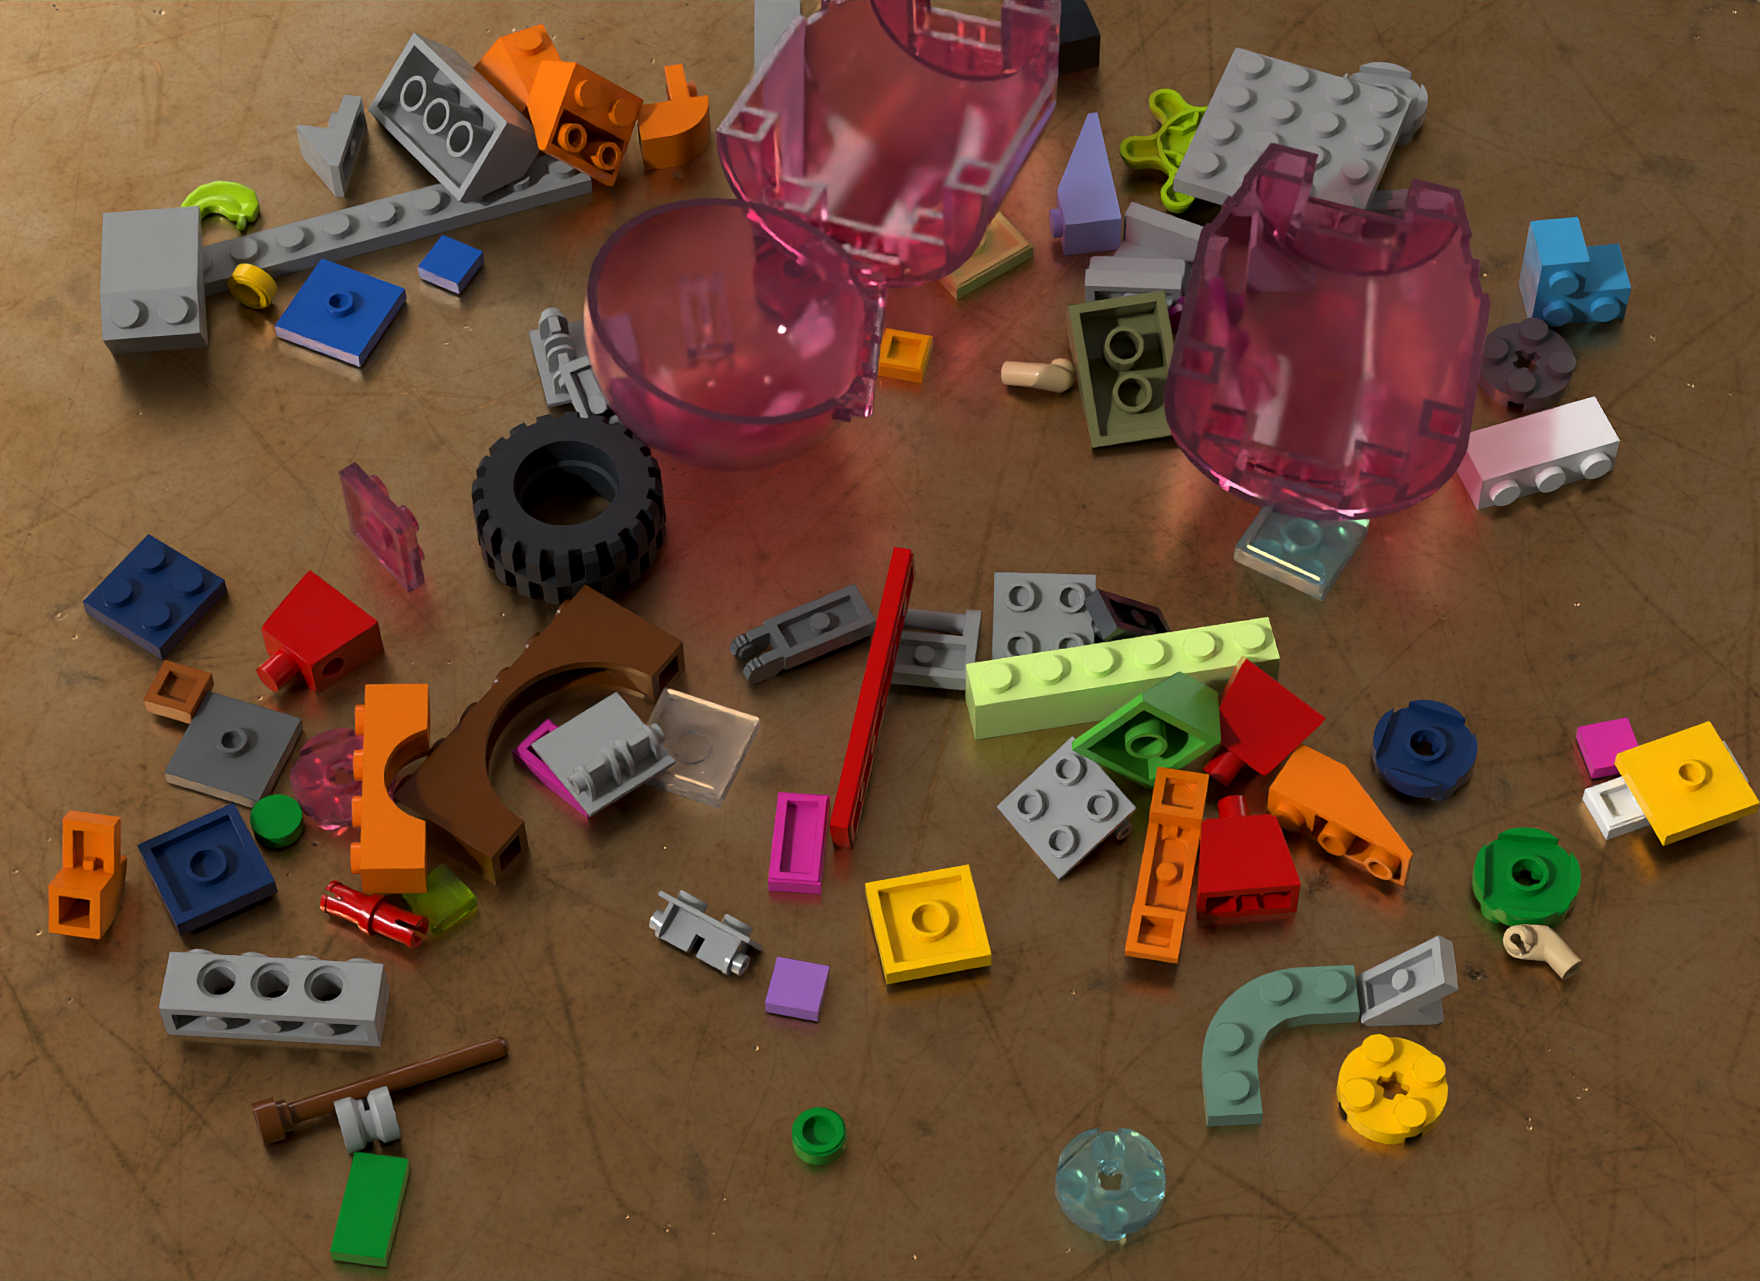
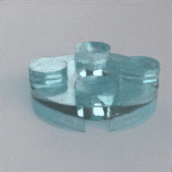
[1055,1127,1167,1241]

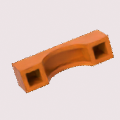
[350,684,431,894]

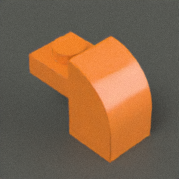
[636,64,711,171]
[48,810,127,940]

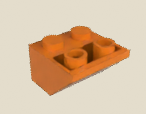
[526,60,644,186]

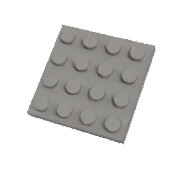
[1173,47,1412,244]

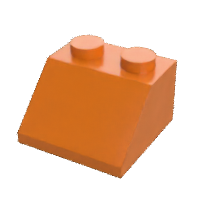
[474,23,562,123]

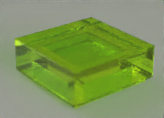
[402,863,478,936]

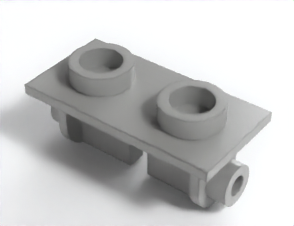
[649,890,763,976]

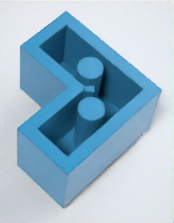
[1519,217,1631,327]

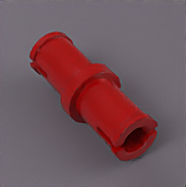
[320,880,429,949]

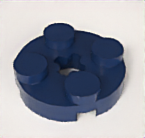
[1372,700,1478,801]

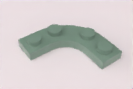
[1201,965,1360,1126]

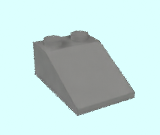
[100,206,208,354]

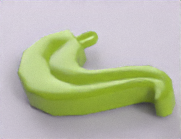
[180,181,260,231]

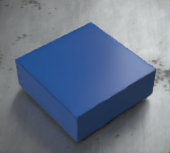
[418,235,484,294]

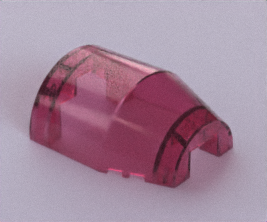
[716,0,1061,289]
[1164,142,1491,521]

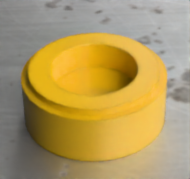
[227,264,278,309]

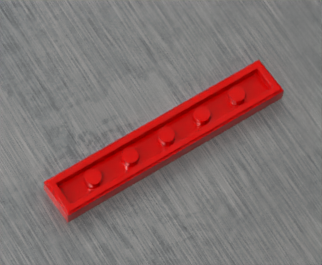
[829,547,916,849]

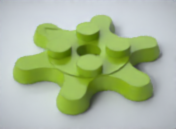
[1119,89,1208,214]

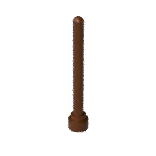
[251,1036,509,1146]

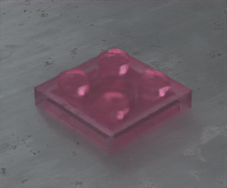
[339,462,425,593]

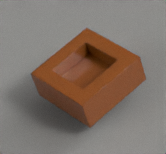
[143,660,214,724]

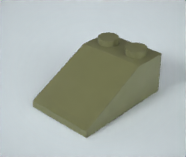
[1065,290,1189,449]

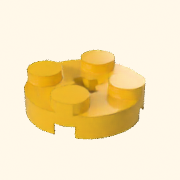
[1336,1034,1448,1145]

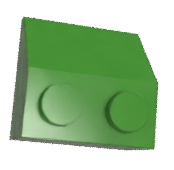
[1072,671,1221,790]

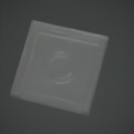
[644,687,760,809]

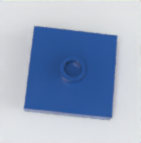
[275,258,407,367]

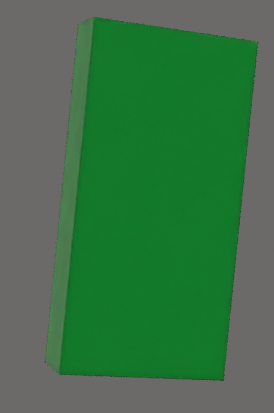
[330,1152,411,1267]

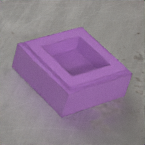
[765,957,830,1021]

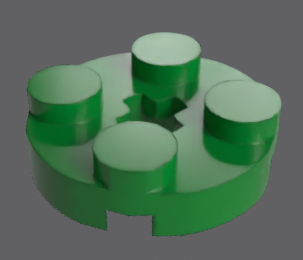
[1472,827,1581,928]

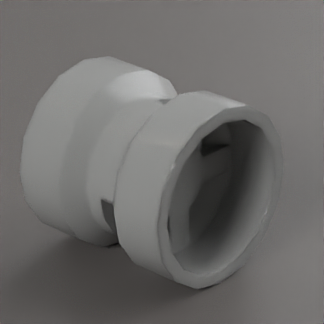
[333,1086,402,1154]

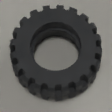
[471,412,666,605]

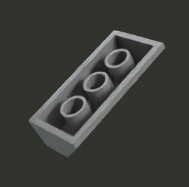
[368,33,539,204]

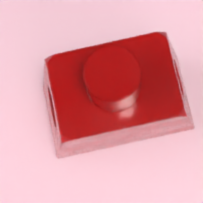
[256,570,384,692]
[1202,656,1326,787]
[1196,795,1301,920]

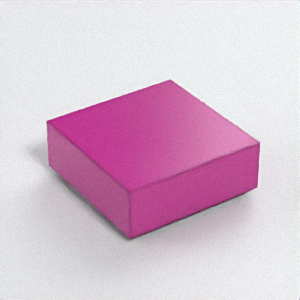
[1576,717,1639,779]

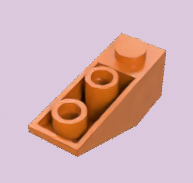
[1266,743,1413,887]

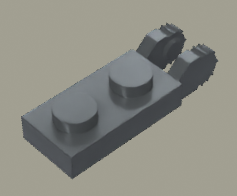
[729,584,877,684]

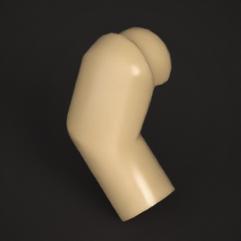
[1001,358,1076,393]
[1503,924,1583,980]

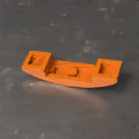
[1124,767,1210,964]

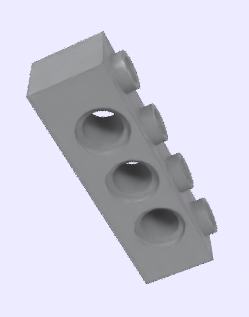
[159,949,390,1047]

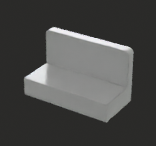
[1113,202,1219,297]
[1085,256,1185,310]

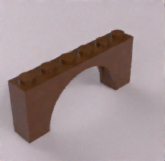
[393,585,685,885]

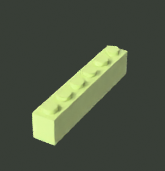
[965,617,1280,740]

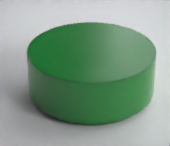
[250,794,304,848]
[792,1107,847,1165]

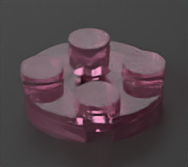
[290,728,396,831]

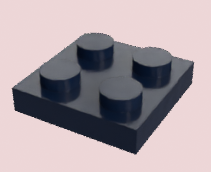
[83,534,228,660]
[137,802,278,936]

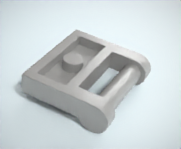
[891,609,982,690]

